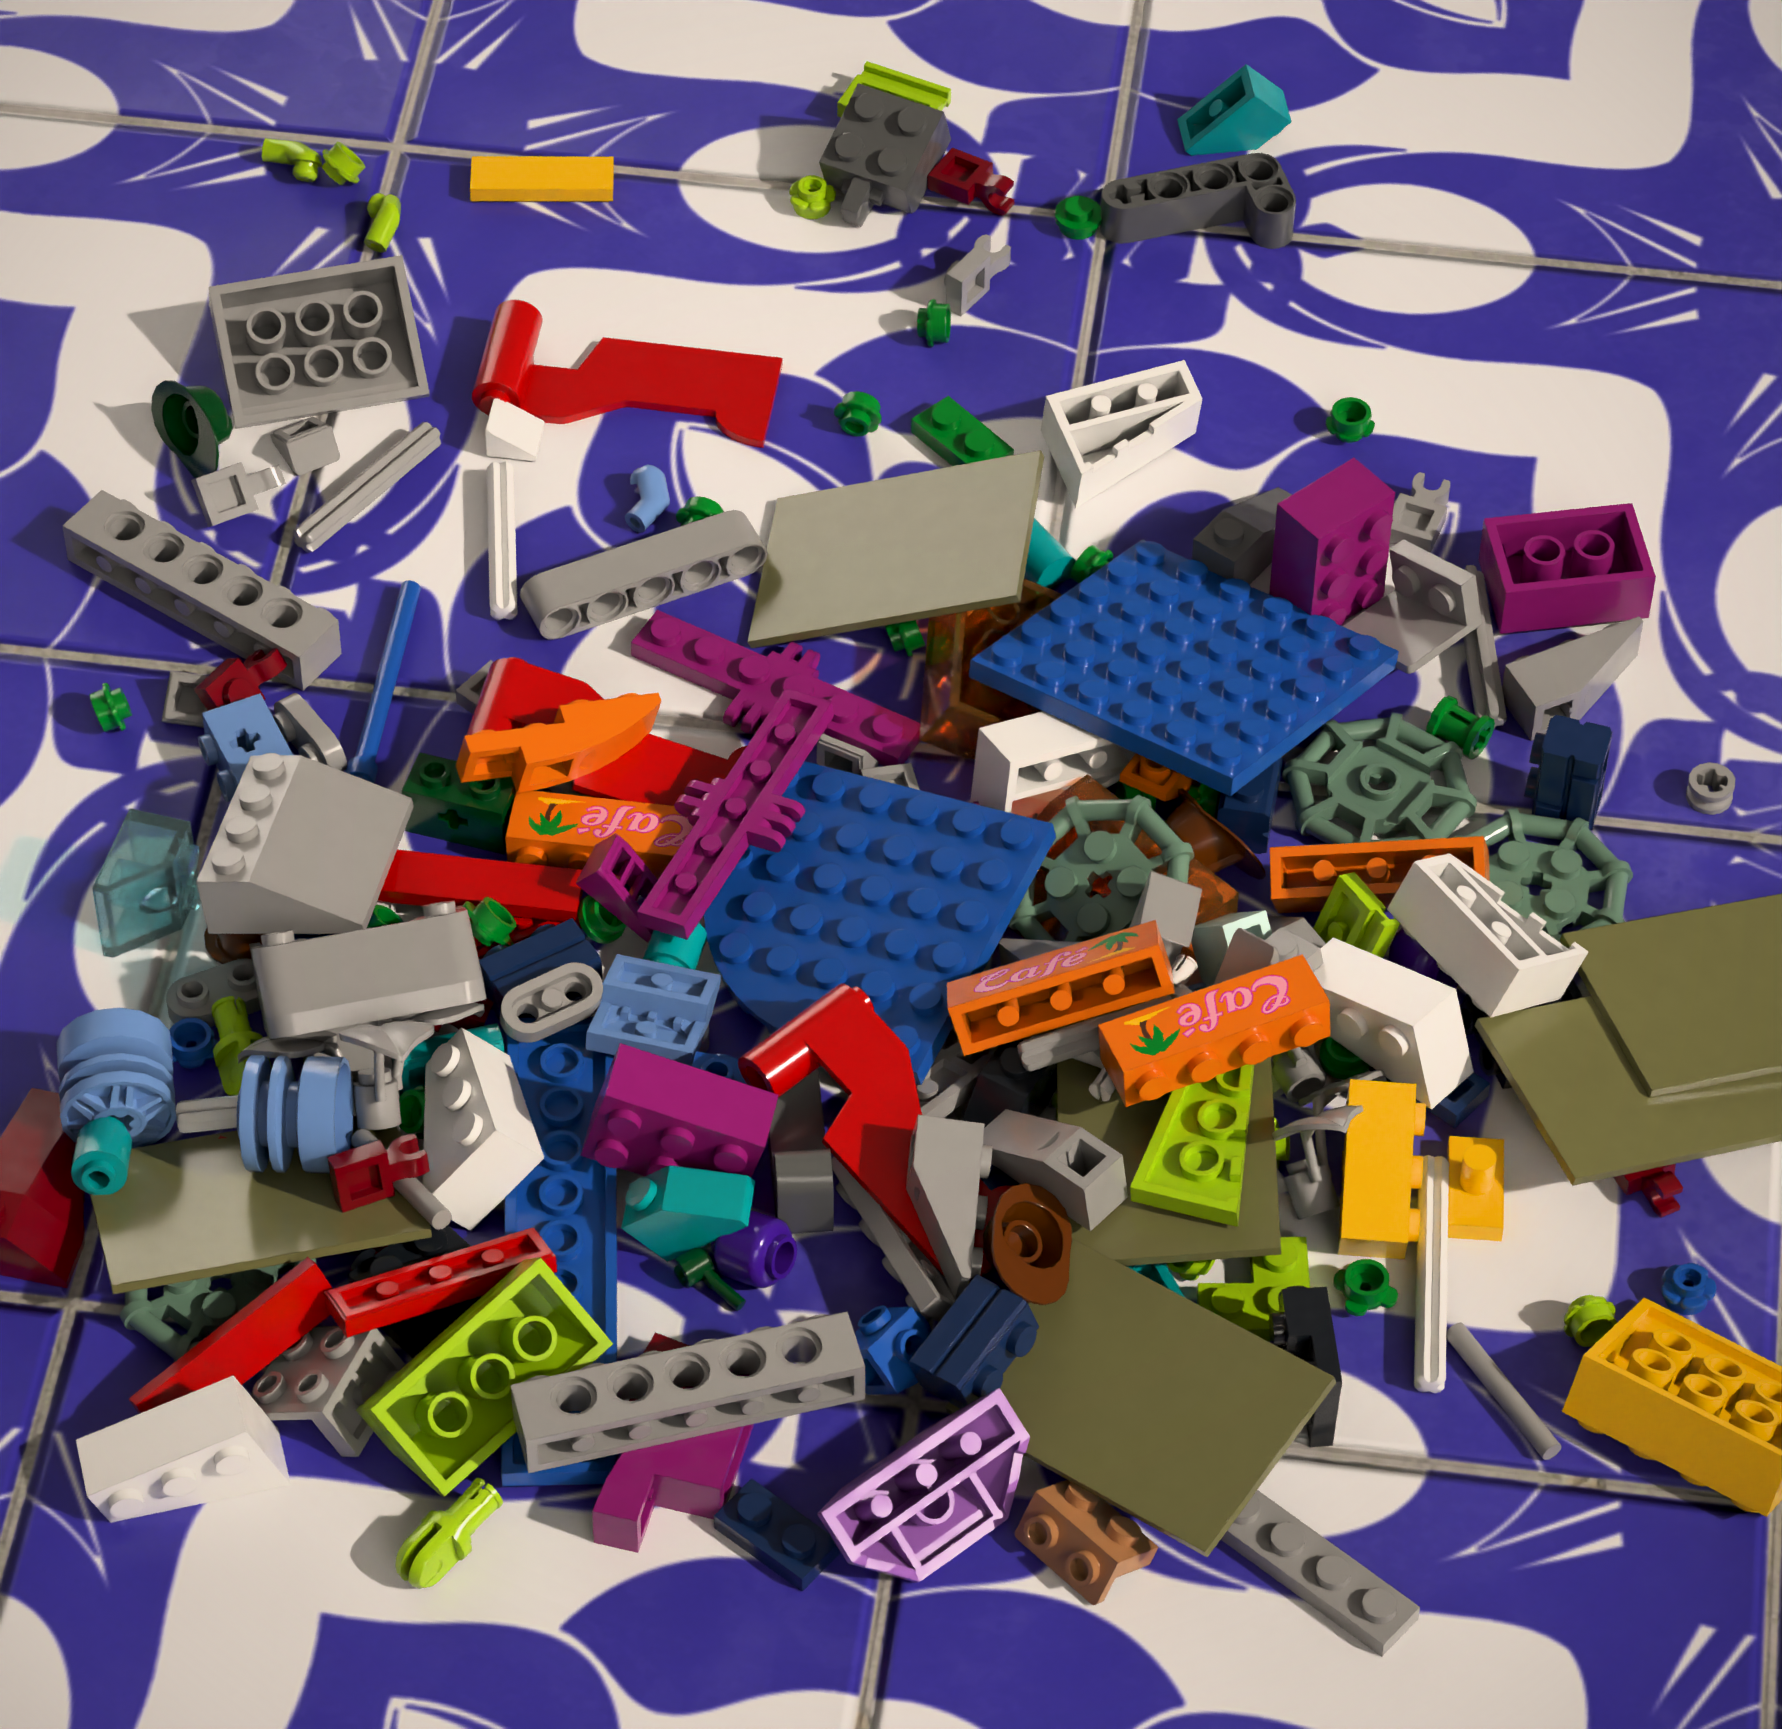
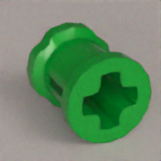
[1426,695,1495,760]

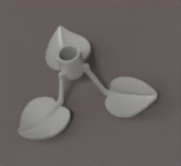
[238,1003,485,1130]
[1272,1070,1387,1220]

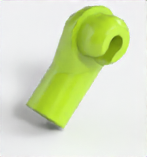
[262,138,322,182]
[364,193,401,252]

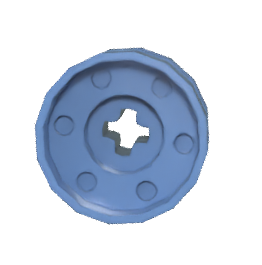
[56,1007,177,1148]
[236,1055,354,1174]

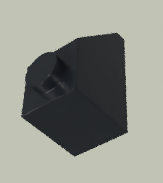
[962,1039,1057,1128]

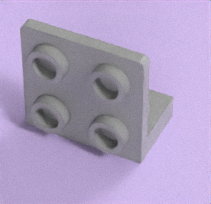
[1343,539,1482,674]
[251,1326,406,1457]

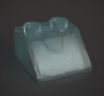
[92,808,201,958]

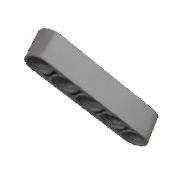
[520,510,768,640]

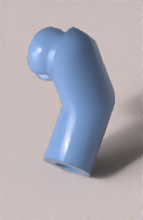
[625,465,670,533]

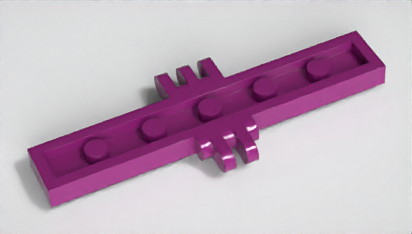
[631,610,923,766]
[637,688,834,940]

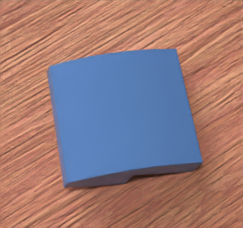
[586,954,721,1066]

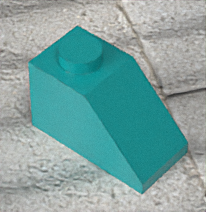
[1177,64,1292,156]
[621,1165,755,1262]

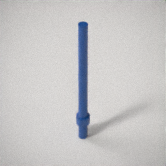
[345,580,421,784]

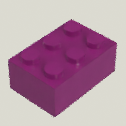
[1269,458,1395,626]
[1478,503,1656,634]
[580,1043,779,1177]

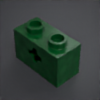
[401,752,516,855]

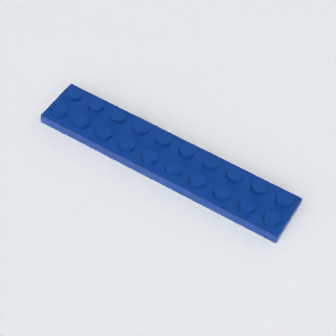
[501,1016,618,1486]

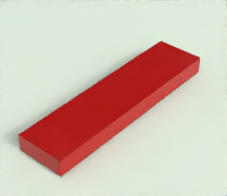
[377,850,583,923]
[324,1228,557,1338]
[129,1257,333,1414]

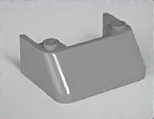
[249,901,487,1039]

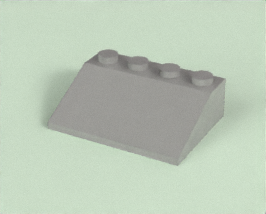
[209,255,430,429]
[196,753,414,934]

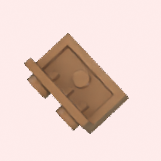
[1015,1480,1159,1605]

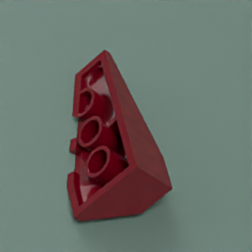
[0,1088,85,1288]

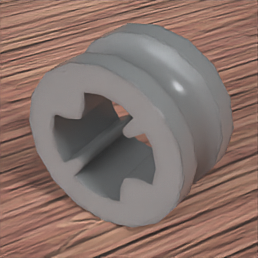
[1686,762,1735,815]

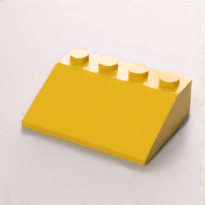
[1562,1297,1782,1517]

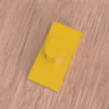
[1447,1136,1504,1241]

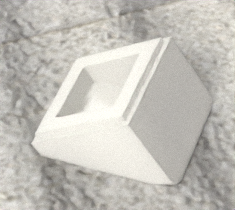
[485,398,545,461]

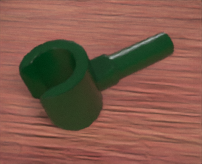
[674,1248,746,1311]

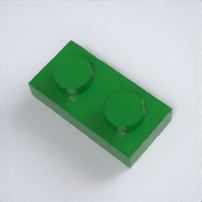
[911,396,1014,466]

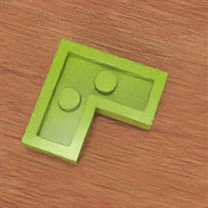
[1197,1237,1310,1342]

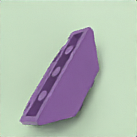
[817,1388,1030,1583]

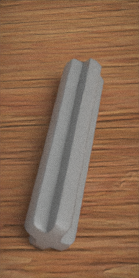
[1017,995,1172,1071]

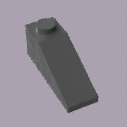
[1192,487,1292,585]

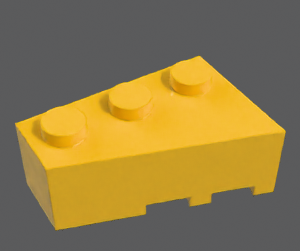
[1338,1079,1426,1259]

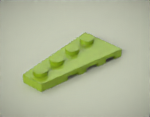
[1130,1064,1254,1227]

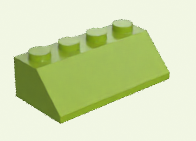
[356,1257,613,1497]

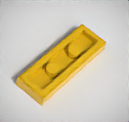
[470,156,614,202]

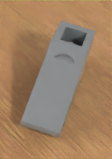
[1502,616,1643,741]
[983,1109,1128,1231]
[906,1115,992,1299]

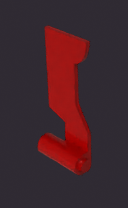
[472,300,783,448]
[466,657,747,806]
[738,983,1012,1283]

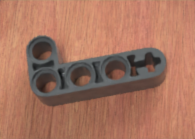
[1100,153,1296,249]
[768,1069,834,1234]

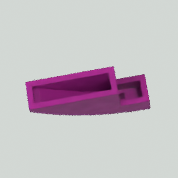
[592,1374,754,1553]

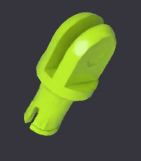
[211,996,272,1096]
[395,1478,503,1589]

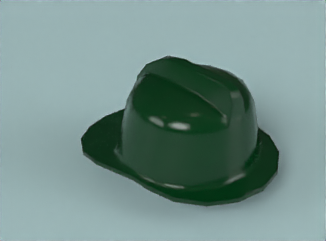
[151,380,233,478]

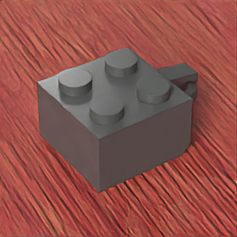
[819,83,951,227]

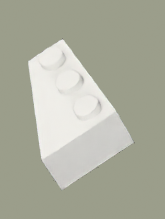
[1041,360,1203,508]
[970,711,1136,822]
[1387,853,1588,1018]
[1313,938,1473,1110]
[423,1027,544,1231]
[76,1375,291,1523]

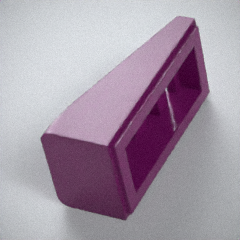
[576,833,658,943]

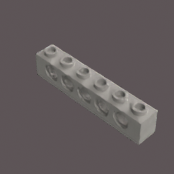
[63,490,342,691]
[510,1312,865,1474]

